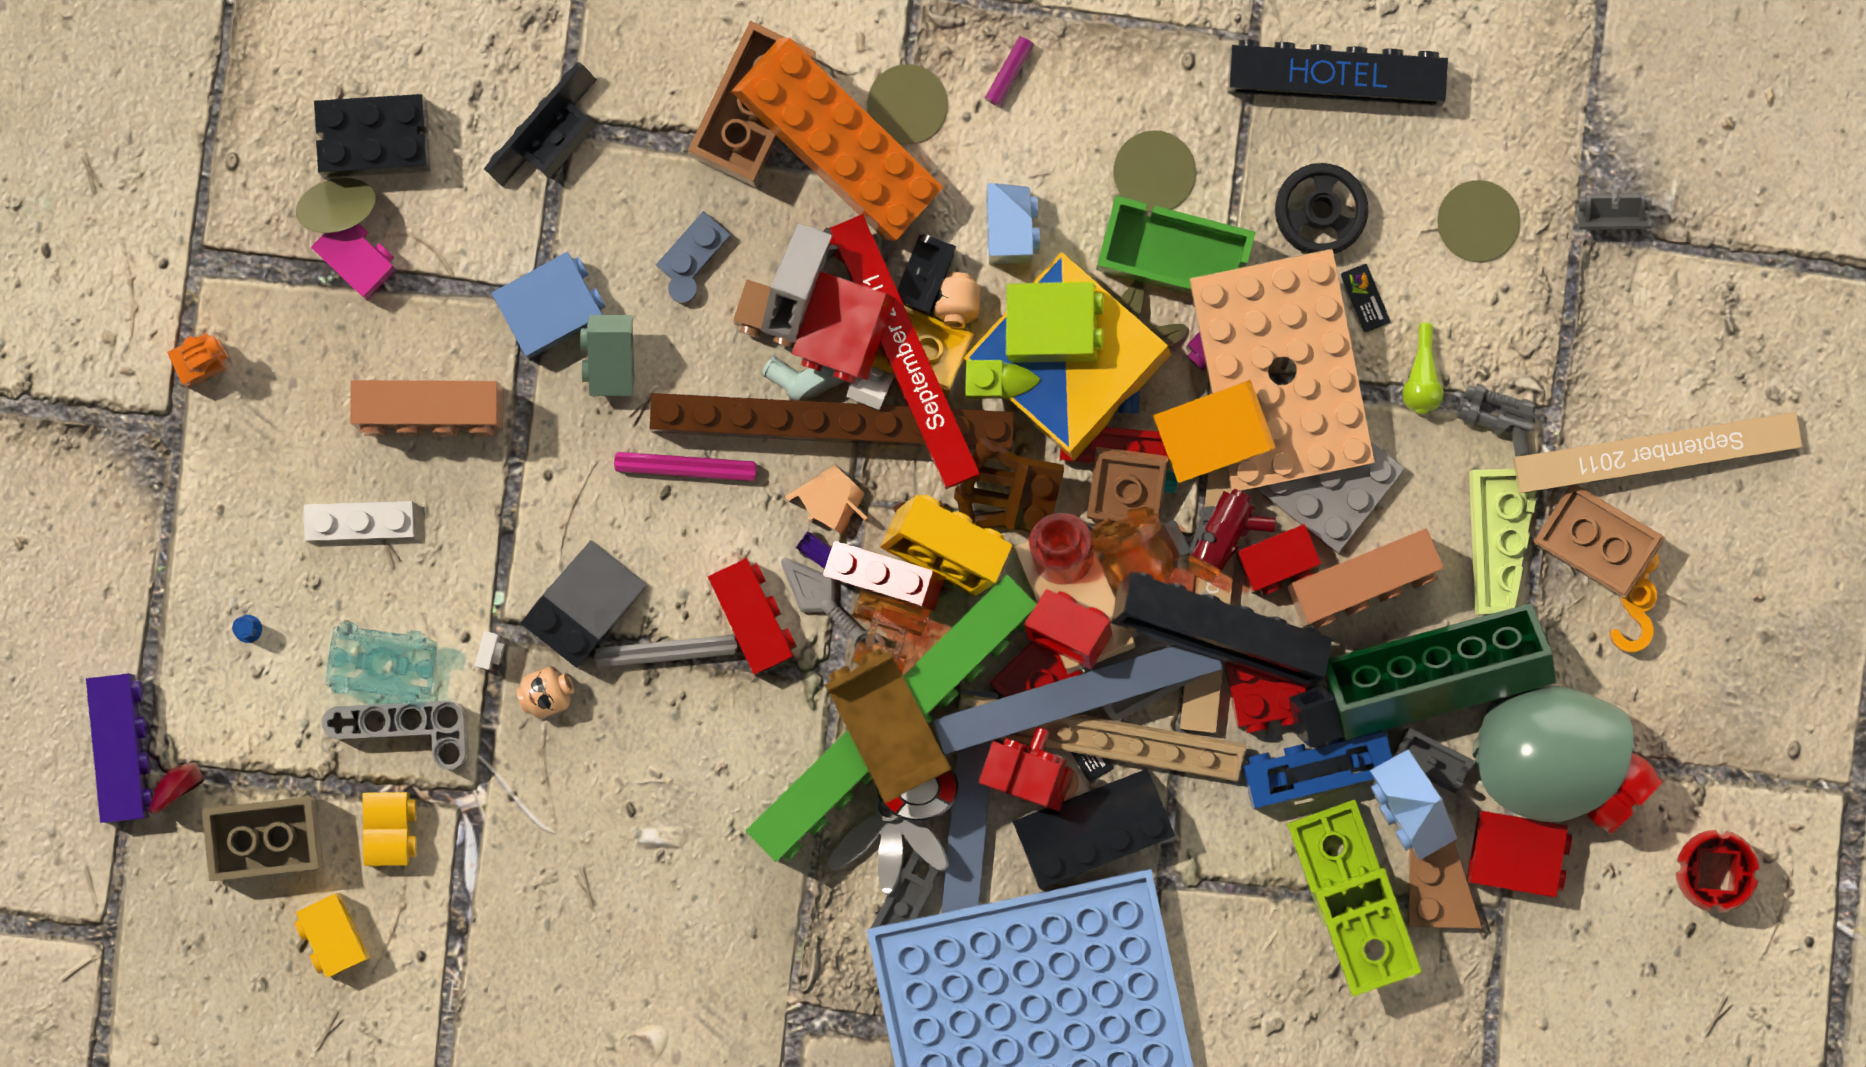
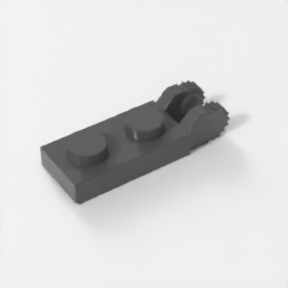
[870,850,938,928]

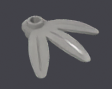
[827,796,949,895]

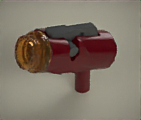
[1187,488,1275,583]

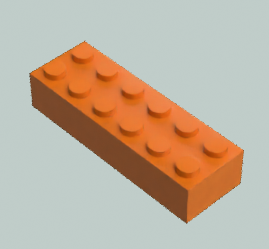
[731,37,944,241]

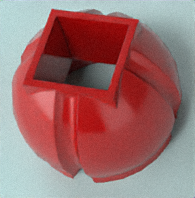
[1586,753,1663,834]
[1675,830,1760,913]

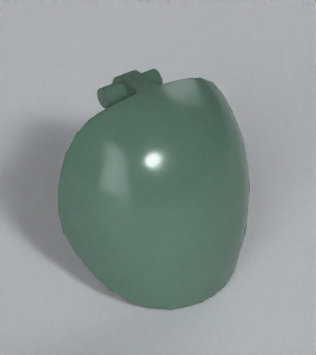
[1472,685,1633,822]

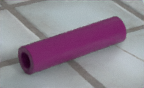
[984,36,1035,107]

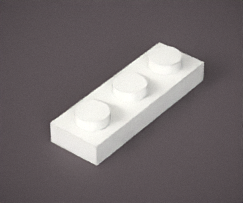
[304,501,415,541]

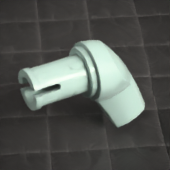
[762,356,845,401]

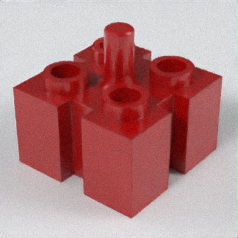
[978,727,1074,812]

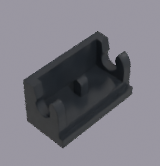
[897,234,956,315]

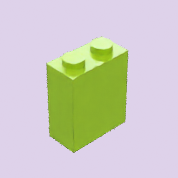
[1006,282,1104,363]

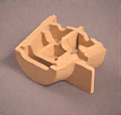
[784,465,868,535]

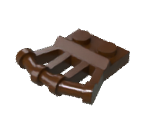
[953,437,1064,534]

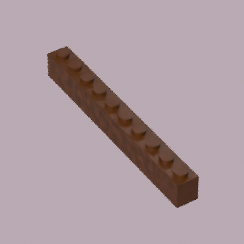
[649,393,1014,451]

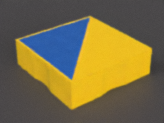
[964,252,1172,460]

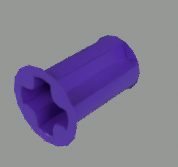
[793,528,832,569]

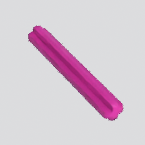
[614,452,757,481]

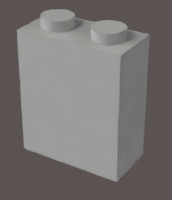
[761,223,832,343]

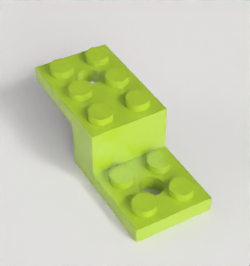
[1286,799,1422,997]

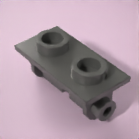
[1575,192,1652,231]

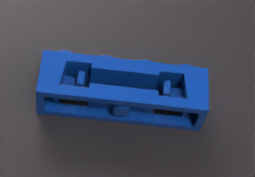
[1242,731,1392,808]

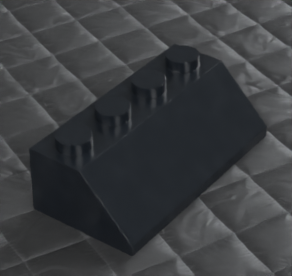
[1012,769,1175,889]

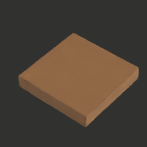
[1087,447,1168,528]

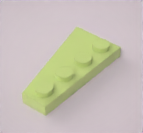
[1469,469,1537,615]

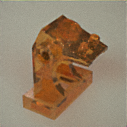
[852,591,931,674]

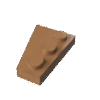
[1408,841,1482,928]

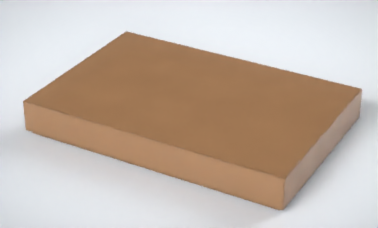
[1533,485,1665,600]

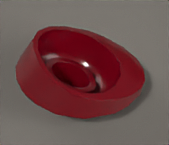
[149,763,205,815]

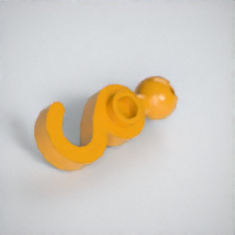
[1609,553,1659,652]

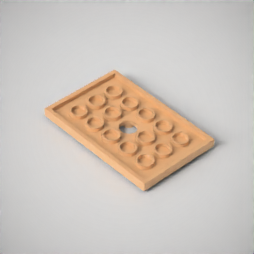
[1189,249,1375,491]

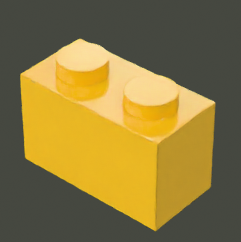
[294,893,370,978]

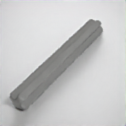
[594,635,738,668]

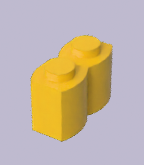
[363,792,417,866]

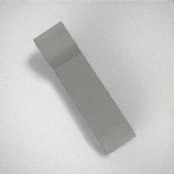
[322,701,469,770]

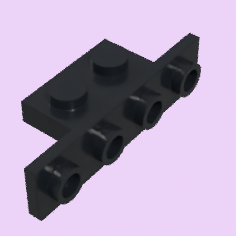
[484,62,597,187]

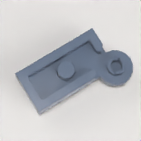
[656,211,731,303]

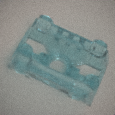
[324,621,438,703]

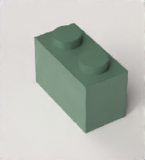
[580,315,635,396]

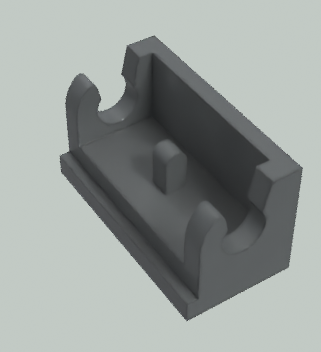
[1392,728,1475,794]

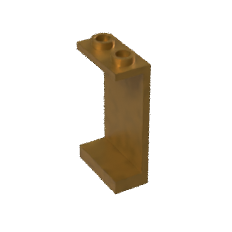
[824,648,951,803]

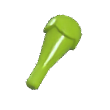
[1402,322,1444,415]

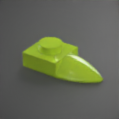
[966,360,1040,399]

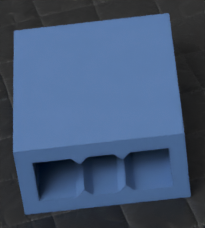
[491,252,606,360]

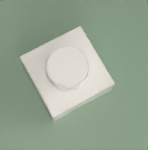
[474,631,505,671]

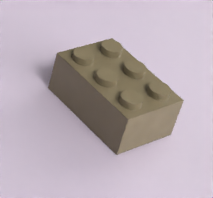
[201,796,324,882]

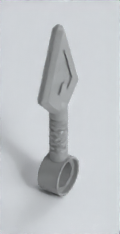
[781,558,886,662]

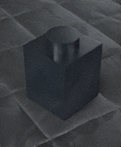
[1288,686,1344,749]

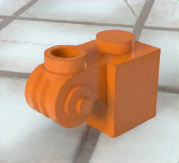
[167,334,228,388]

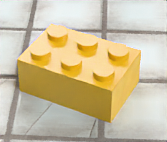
[880,494,1012,597]

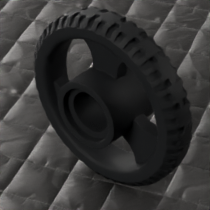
[1275,163,1368,254]

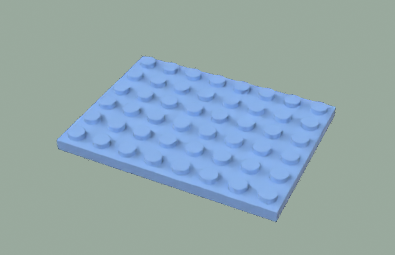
[866,868,1193,1067]

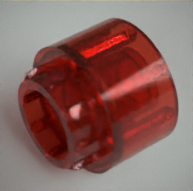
[1029,513,1094,585]

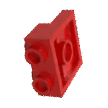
[1224,662,1306,733]

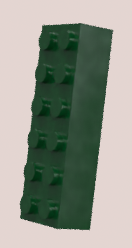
[1325,603,1556,740]

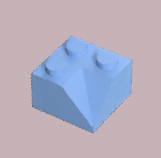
[986,183,1040,264]
[1370,749,1457,860]

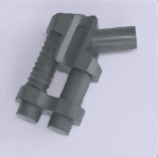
[1458,384,1535,456]

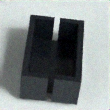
[314,94,431,178]

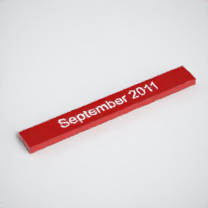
[830,214,980,490]

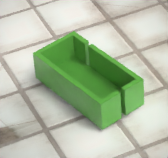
[1096,195,1256,295]

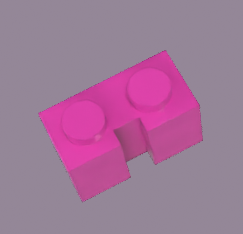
[311,224,397,300]

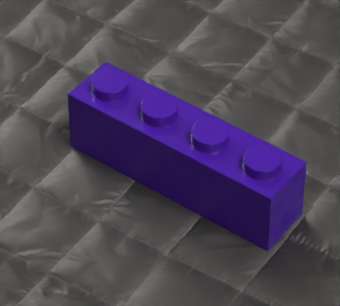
[86,673,153,823]

